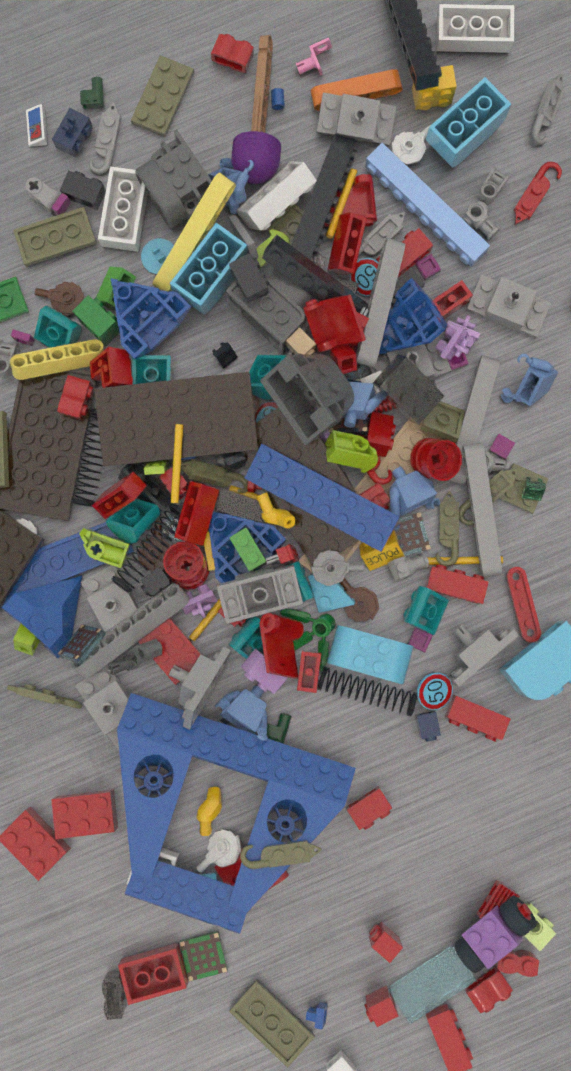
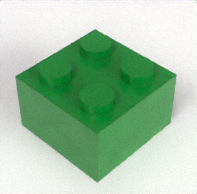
[72,295,120,347]

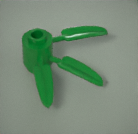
[280,609,336,671]

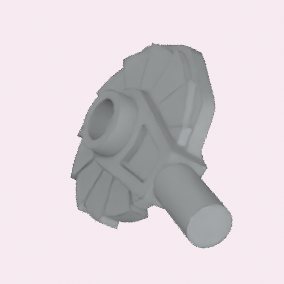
[311,549,363,586]

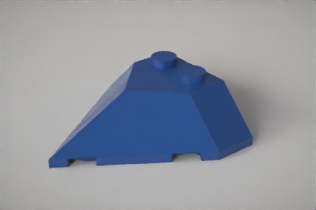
[111,278,191,359]
[379,278,448,354]
[209,511,286,583]
[1,576,82,659]

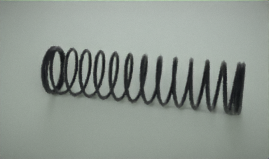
[71,409,103,507]
[111,504,182,594]
[317,666,417,717]

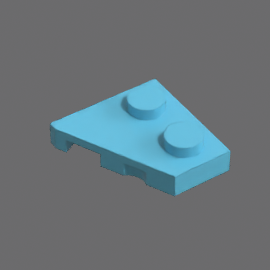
[308,574,355,613]

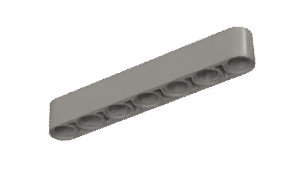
[356,238,405,368]
[450,355,500,484]
[463,442,502,577]
[70,583,189,679]

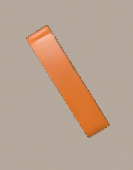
[310,69,403,111]

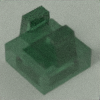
[522,477,546,501]

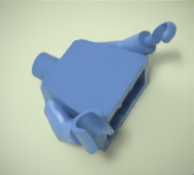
[208,158,254,215]
[501,354,558,406]
[342,382,389,427]
[389,467,440,530]
[215,686,268,741]

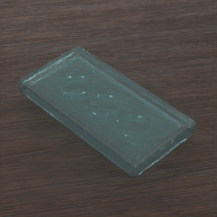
[388,945,477,1024]

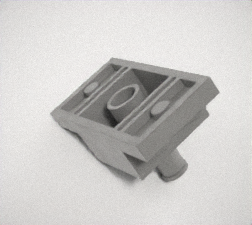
[316,92,397,146]
[466,275,551,339]
[368,336,451,394]
[81,565,139,632]
[216,565,303,624]
[449,623,519,686]
[169,647,231,730]
[75,664,130,750]

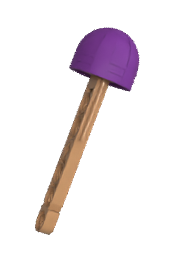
[231,35,281,184]

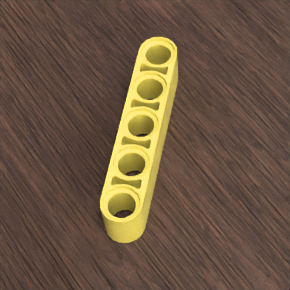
[10,339,104,380]

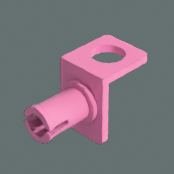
[296,38,332,76]

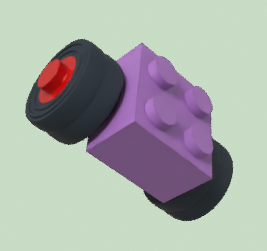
[454,896,537,973]

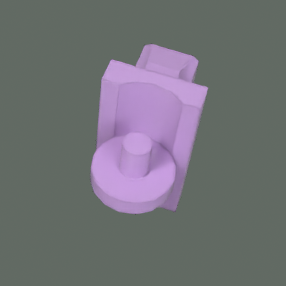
[444,315,480,349]
[435,324,470,360]
[182,584,217,618]

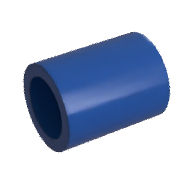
[271,88,285,110]

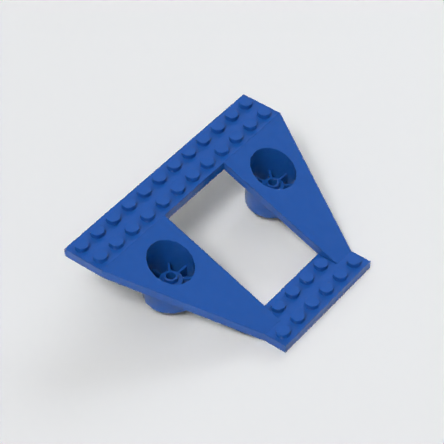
[117,693,356,934]

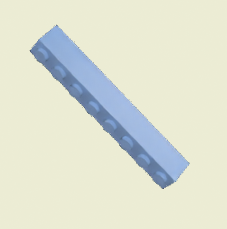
[365,143,490,267]

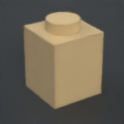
[286,327,316,357]

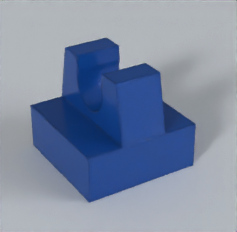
[306,1002,328,1030]

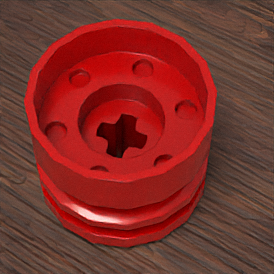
[410,438,462,481]
[163,541,209,590]

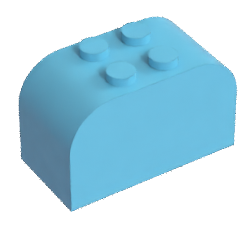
[426,77,511,168]
[170,223,247,314]
[498,621,571,700]
[327,625,414,684]

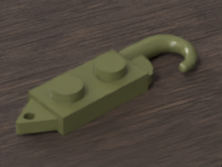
[181,459,248,493]
[459,468,518,525]
[436,491,459,566]
[7,683,82,709]
[240,840,322,869]

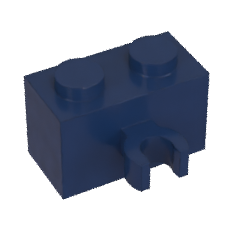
[52,108,93,157]

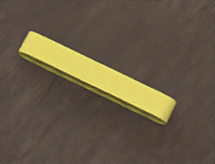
[152,173,236,292]

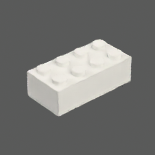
[436,4,514,53]
[235,161,317,231]
[98,166,148,252]

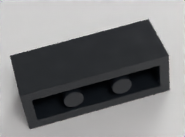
[118,463,173,518]

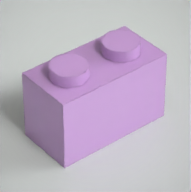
[241,648,288,694]

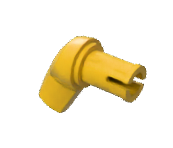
[256,492,295,529]
[196,787,222,836]

